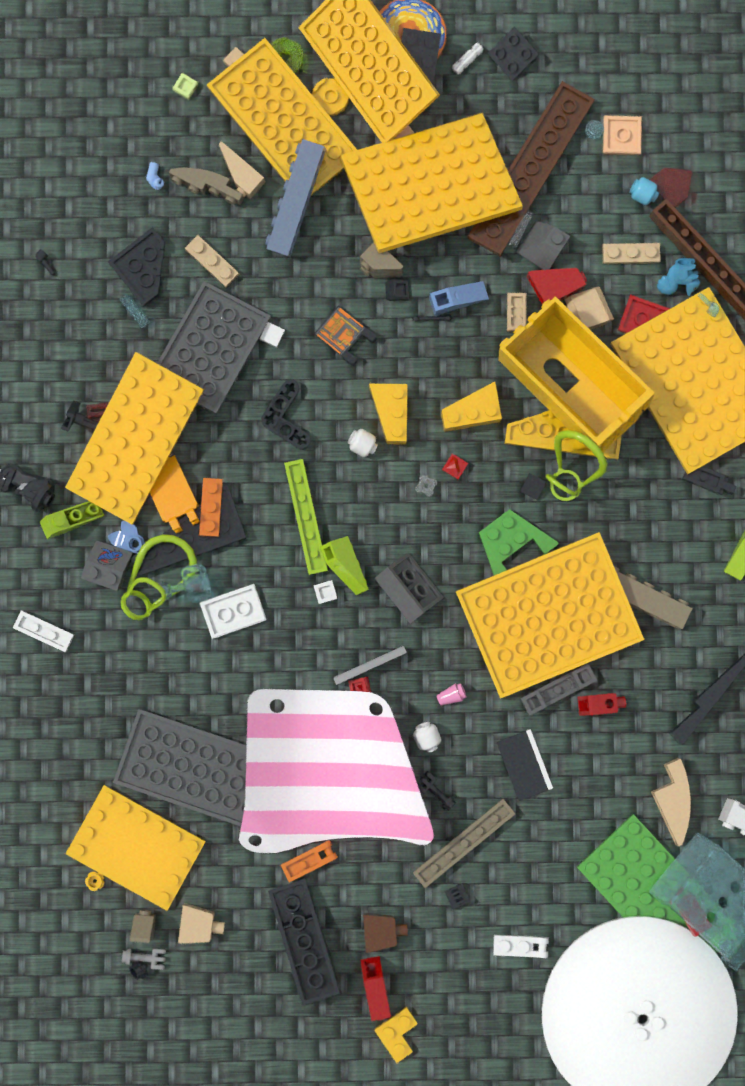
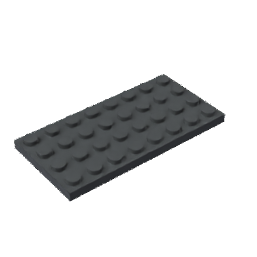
[113,709,247,826]

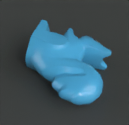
[657,258,700,296]

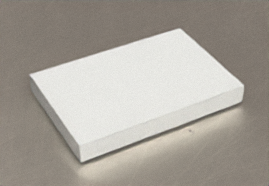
[200,584,267,639]

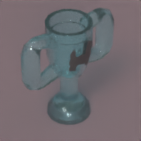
[162,564,212,603]

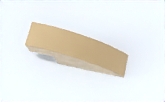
[651,758,691,846]

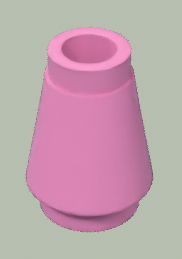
[437,683,467,706]

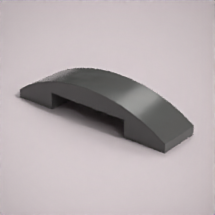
[520,664,597,716]

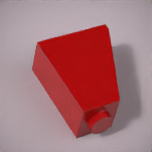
[527,268,587,305]
[361,956,391,1021]

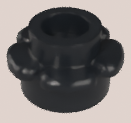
[129,961,147,980]

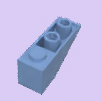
[429,281,489,316]

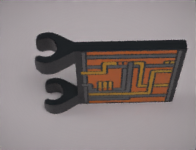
[314,305,377,366]

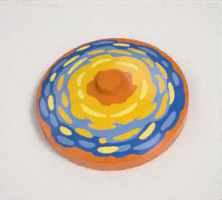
[380,0,446,60]

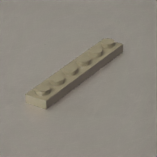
[413,799,515,888]

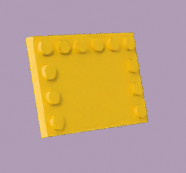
[66,785,206,911]

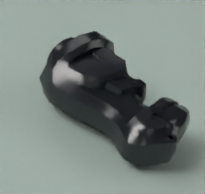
[0,463,55,512]

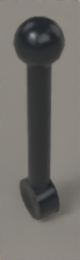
[412,314,452,321]

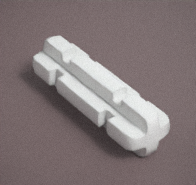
[452,43,483,74]

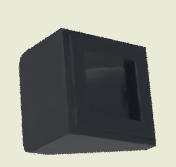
[385,279,409,301]
[520,473,546,500]

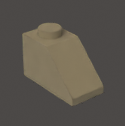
[130,910,156,943]

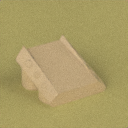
[564,287,614,330]

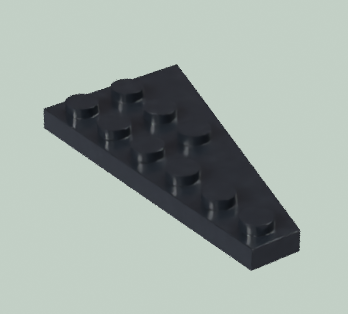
[131,484,246,577]

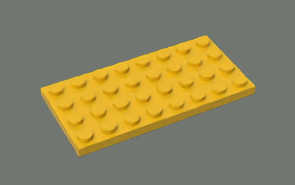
[298,0,440,143]
[207,38,357,195]
[65,352,205,524]

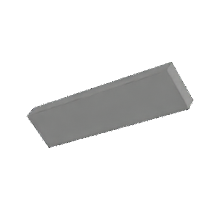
[334,646,407,685]

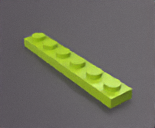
[284,459,328,575]

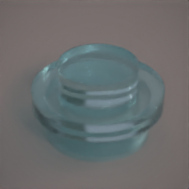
[585,120,604,139]

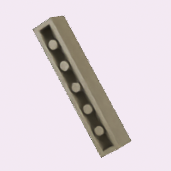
[614,566,693,630]

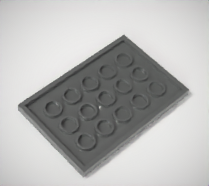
[157,281,271,415]

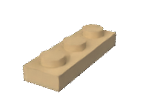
[185,235,239,288]
[602,243,660,264]

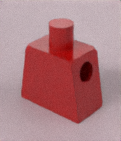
[577,693,626,716]

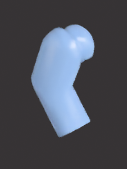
[146,162,164,190]

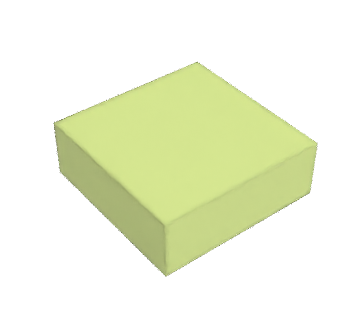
[172,73,199,100]

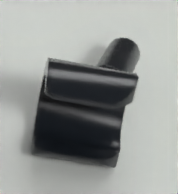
[35,249,55,275]

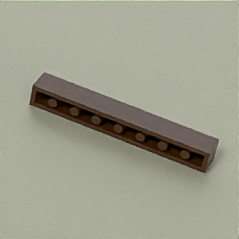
[649,199,745,320]

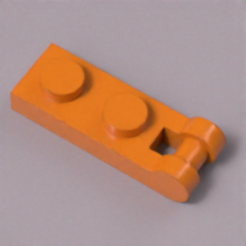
[281,840,338,882]

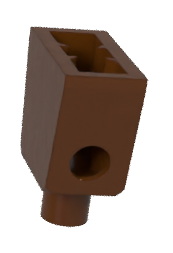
[363,913,408,953]

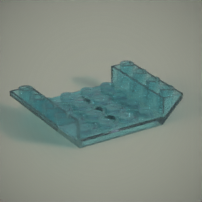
[649,832,745,971]

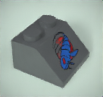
[81,540,133,591]

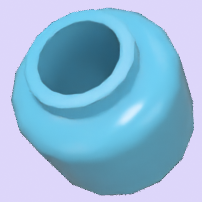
[630,177,659,205]

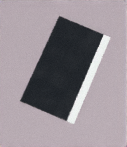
[497,729,553,801]

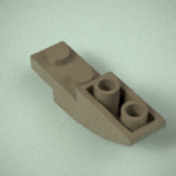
[169,168,244,205]

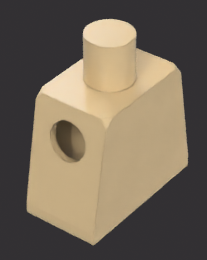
[178,903,225,943]

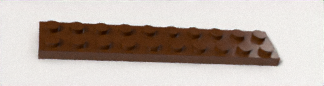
[468,81,595,257]

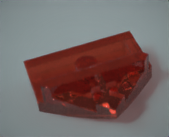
[649,168,693,207]

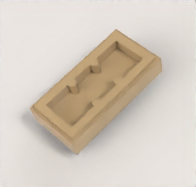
[507,293,526,332]

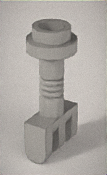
[122,948,166,970]

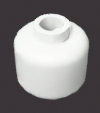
[348,429,377,457]
[413,722,441,752]

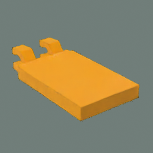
[150,455,200,534]

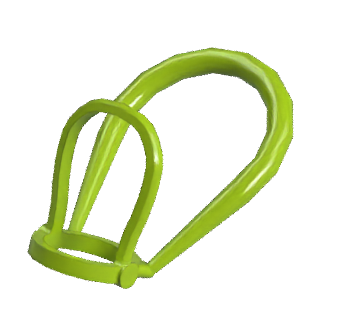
[545,430,607,501]
[121,535,197,620]

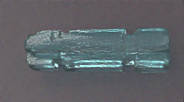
[120,294,149,328]

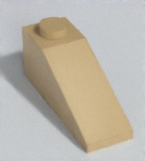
[219,141,265,199]

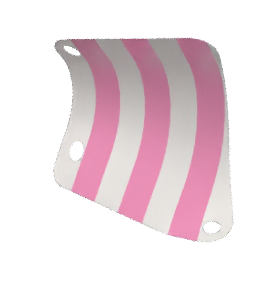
[239,689,433,853]

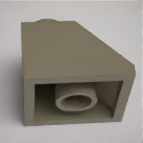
[360,242,404,278]

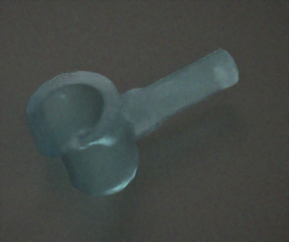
[698,293,719,317]

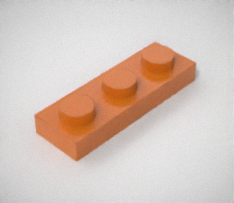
[199,478,223,537]

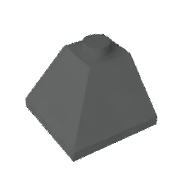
[516,221,570,270]

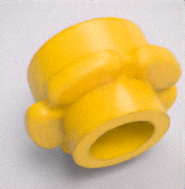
[85,871,104,891]

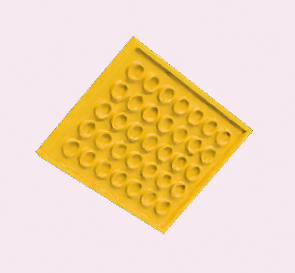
[341,113,523,254]
[610,287,745,475]
[456,532,644,699]

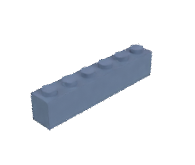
[265,139,326,257]

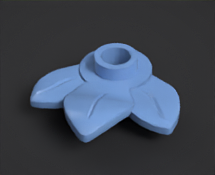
[108,521,145,553]

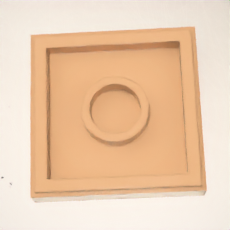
[603,116,642,155]

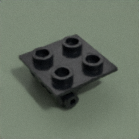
[488,26,539,81]

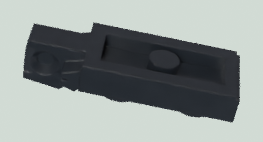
[682,466,737,495]

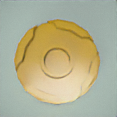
[312,78,349,116]

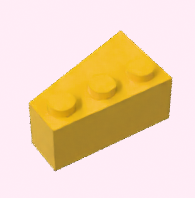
[441,382,502,432]
[369,384,407,444]

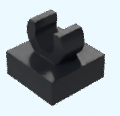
[444,883,470,910]

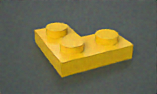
[374,1006,418,1063]

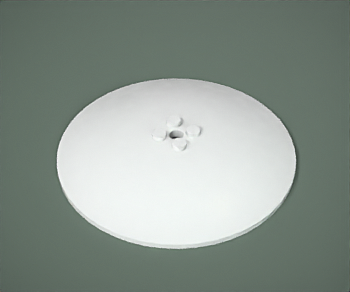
[542,916,737,1086]

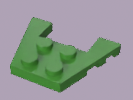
[479,509,559,575]

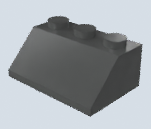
[375,552,444,623]

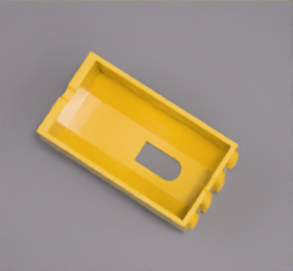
[498,296,655,456]

